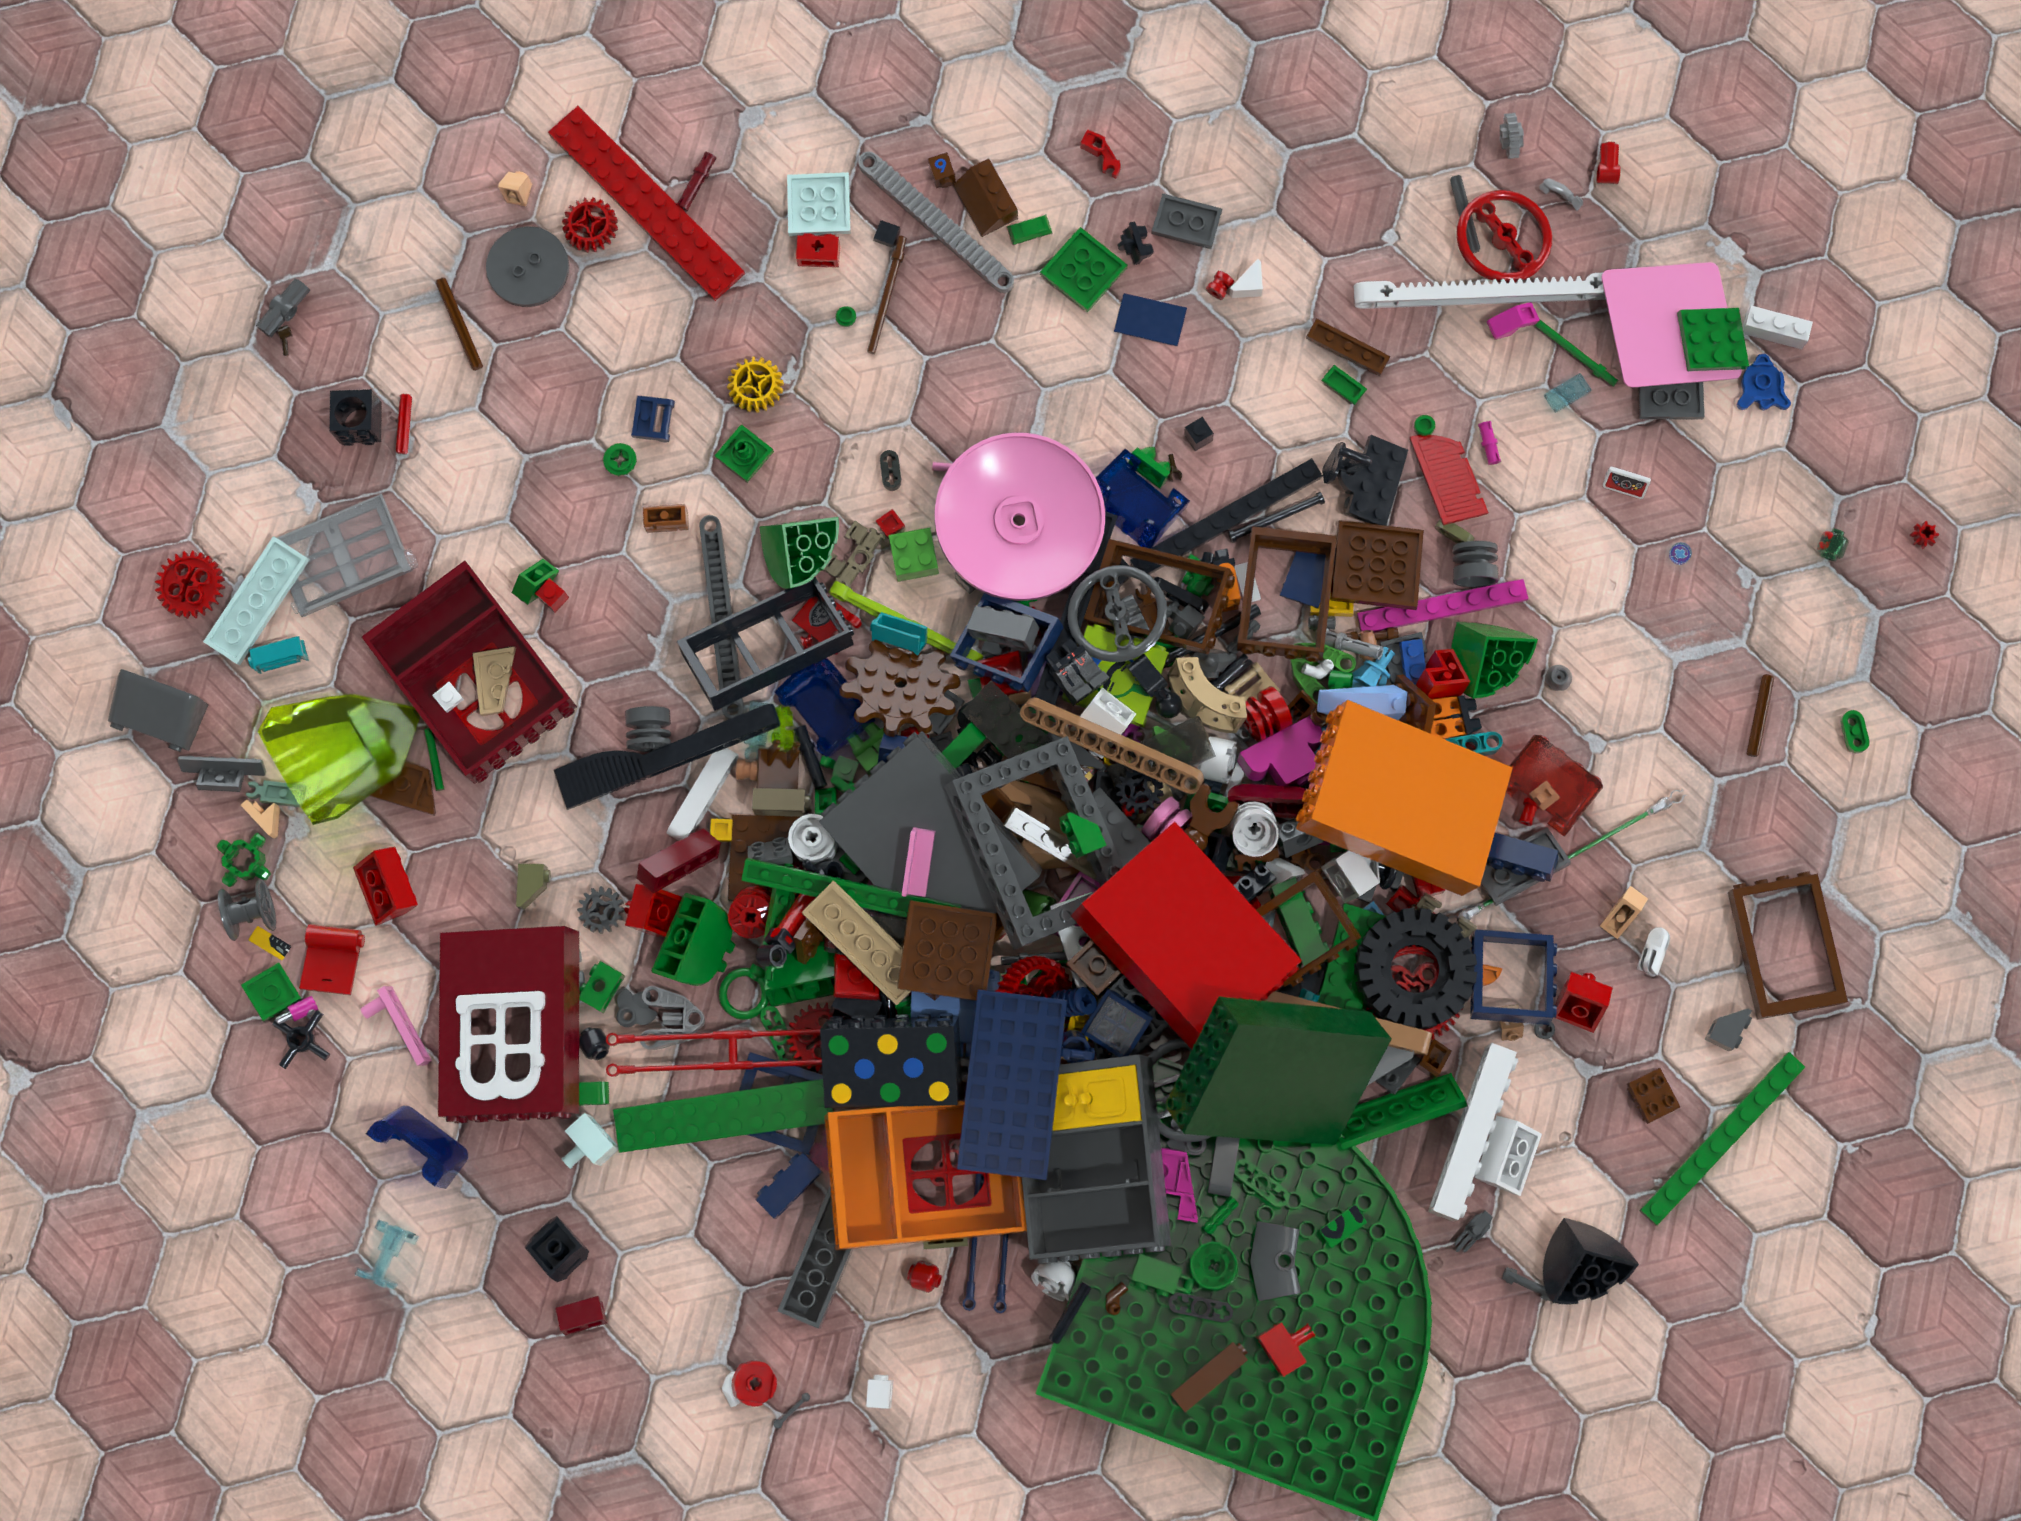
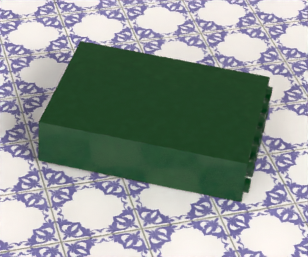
[1164,996,1392,1145]

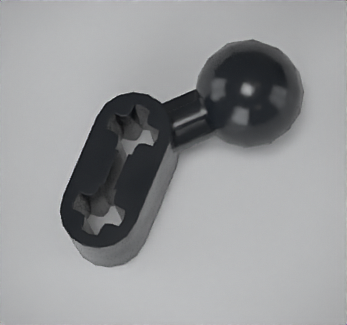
[1126,653,1183,718]

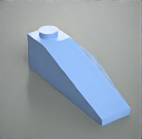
[1317,685,1407,720]

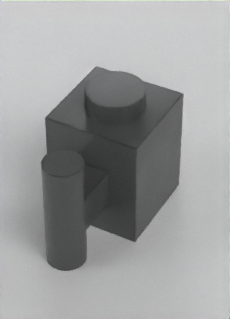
[1167,601,1205,640]

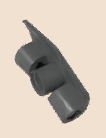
[1250,1221,1301,1301]

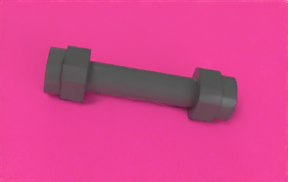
[1502,1267,1551,1301]

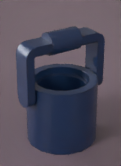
[1061,1030,1095,1063]

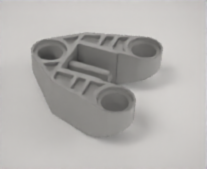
[640,986,705,1050]

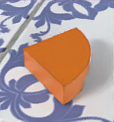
[1483,964,1502,986]

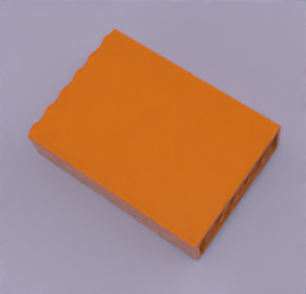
[1296,700,1513,896]

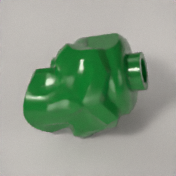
[1182,554,1214,598]

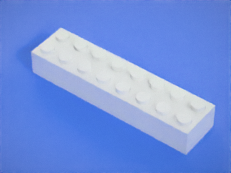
[1428,1043,1518,1221]

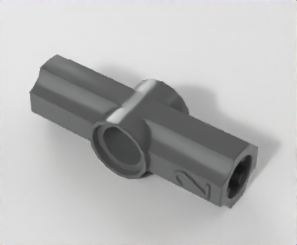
[256,278,310,337]

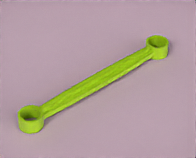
[828,581,984,662]

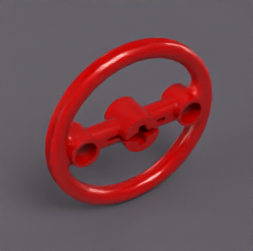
[1456,190,1552,283]

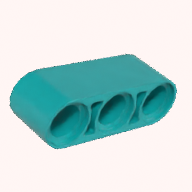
[1445,731,1503,756]

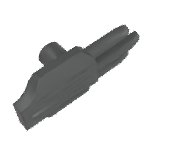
[1455,1210,1493,1252]

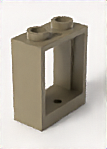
[752,788,812,816]

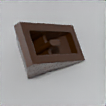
[1288,690,1317,725]
[1416,1039,1452,1079]

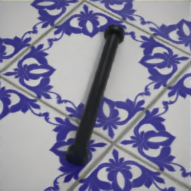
[1228,492,1325,543]

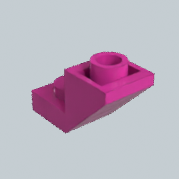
[1486,302,1540,340]

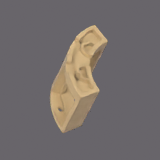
[1167,657,1247,733]

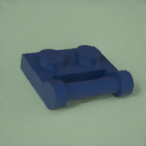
[631,396,675,442]

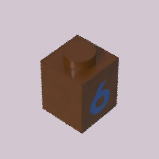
[928,152,956,188]

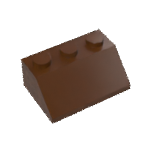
[953,158,1018,237]

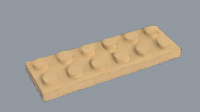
[802,880,911,1005]

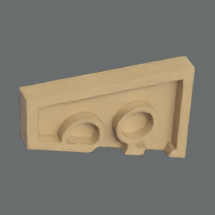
[473,647,516,716]

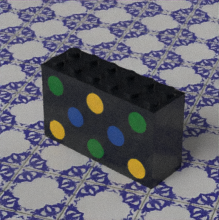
[820,1013,963,1108]

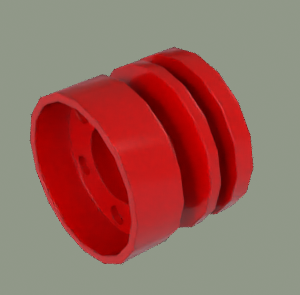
[1243,686,1293,742]
[728,886,771,939]

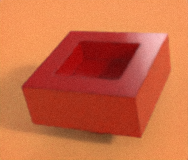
[876,509,905,539]

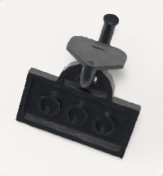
[1322,435,1408,526]

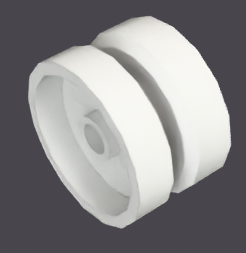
[788,814,839,865]

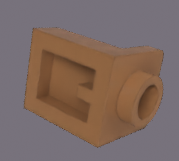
[1498,1004,1524,1041]

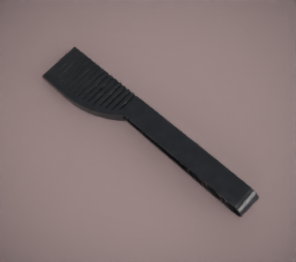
[554,704,781,810]

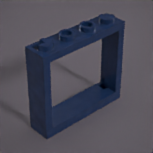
[950,593,1064,692]
[1470,929,1557,1025]

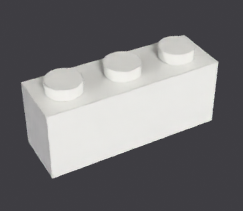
[1742,306,1813,349]

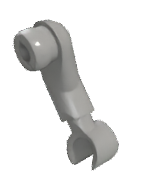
[1539,178,1583,211]

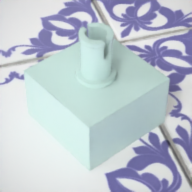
[561,1113,619,1169]

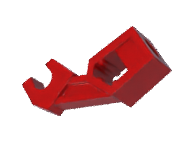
[1080,129,1121,179]

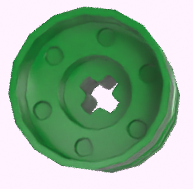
[1190,1242,1239,1290]

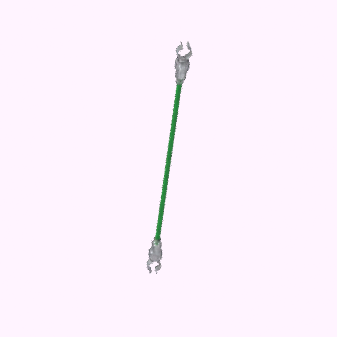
[1448,789,1687,921]

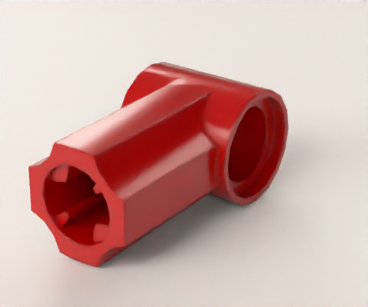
[1596,142,1621,184]

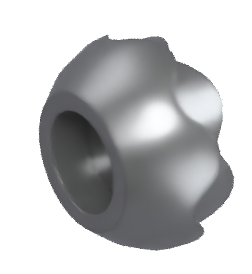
[1545,665,1572,691]

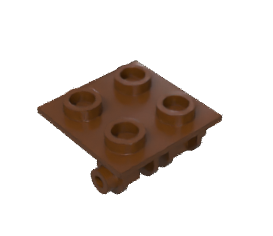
[1627,1068,1680,1124]

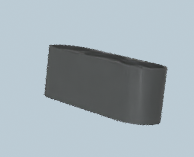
[1208,1137,1240,1197]

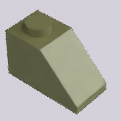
[516,864,551,910]

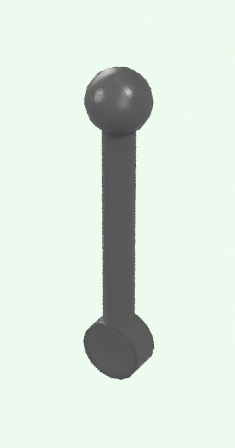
[774,1393,810,1429]

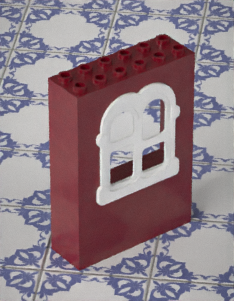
[438,926,579,1123]

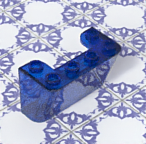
[1096,449,1190,549]

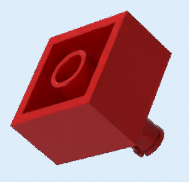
[624,884,682,938]
[1555,972,1613,1033]
[1256,1322,1315,1377]

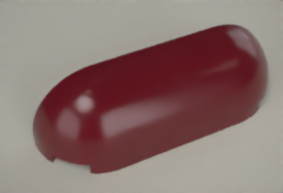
[1228,784,1306,818]

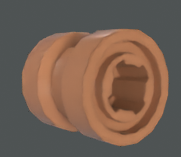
[736,759,757,781]

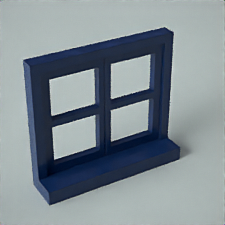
[739,1052,823,1155]

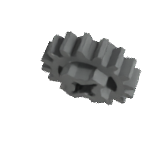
[577,886,625,934]

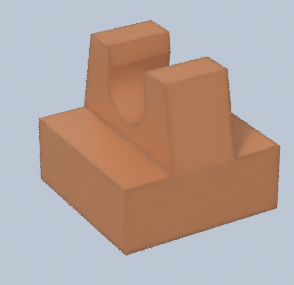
[1529,780,1560,811]

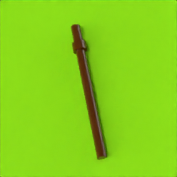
[867,236,907,354]

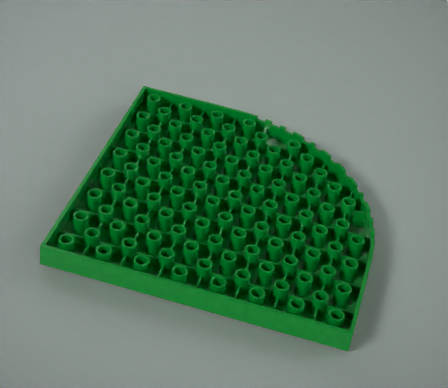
[1035,1057,1432,1521]

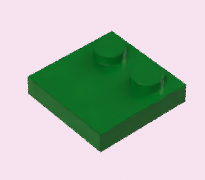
[241,963,302,1022]

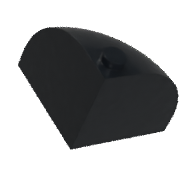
[1543,1218,1639,1305]

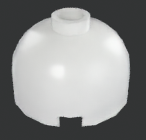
[1031,1259,1076,1301]

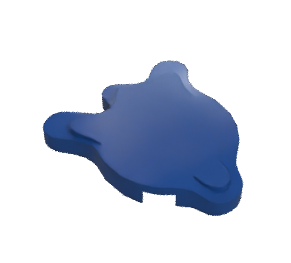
[1737,354,1791,411]

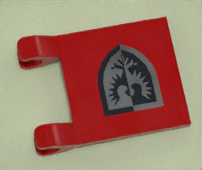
[792,595,862,655]

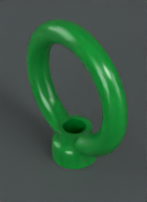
[719,963,769,1020]

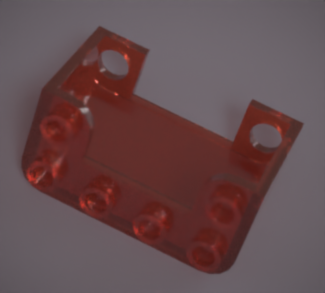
[1506,735,1603,837]

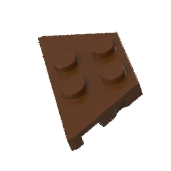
[368,761,436,816]

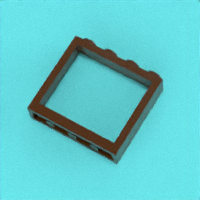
[1256,870,1361,987]

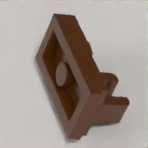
[1233,845,1279,871]

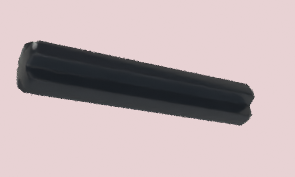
[1049,1282,1091,1344]

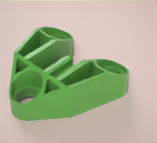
[1290,643,1356,705]

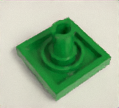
[714,424,774,483]

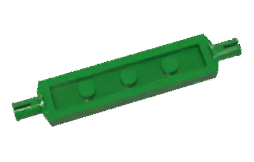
[763,863,796,981]

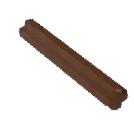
[1747,674,1774,757]

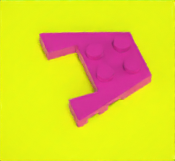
[1161,1147,1198,1223]

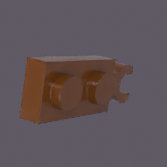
[1135,585,1174,636]

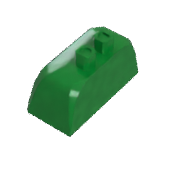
[651,893,736,986]
[765,939,843,1007]

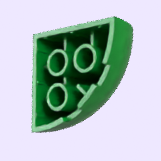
[759,517,839,589]
[1451,622,1538,699]

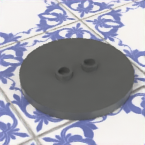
[486,226,569,307]

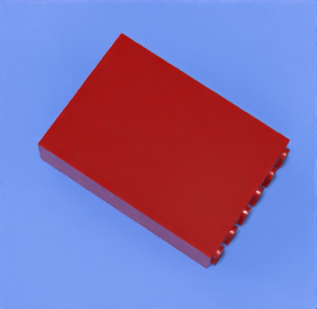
[1071,822,1302,1049]

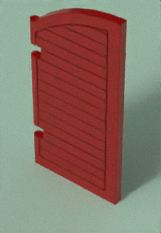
[1409,435,1489,525]

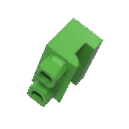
[849,722,884,776]

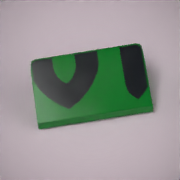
[1318,1204,1367,1249]

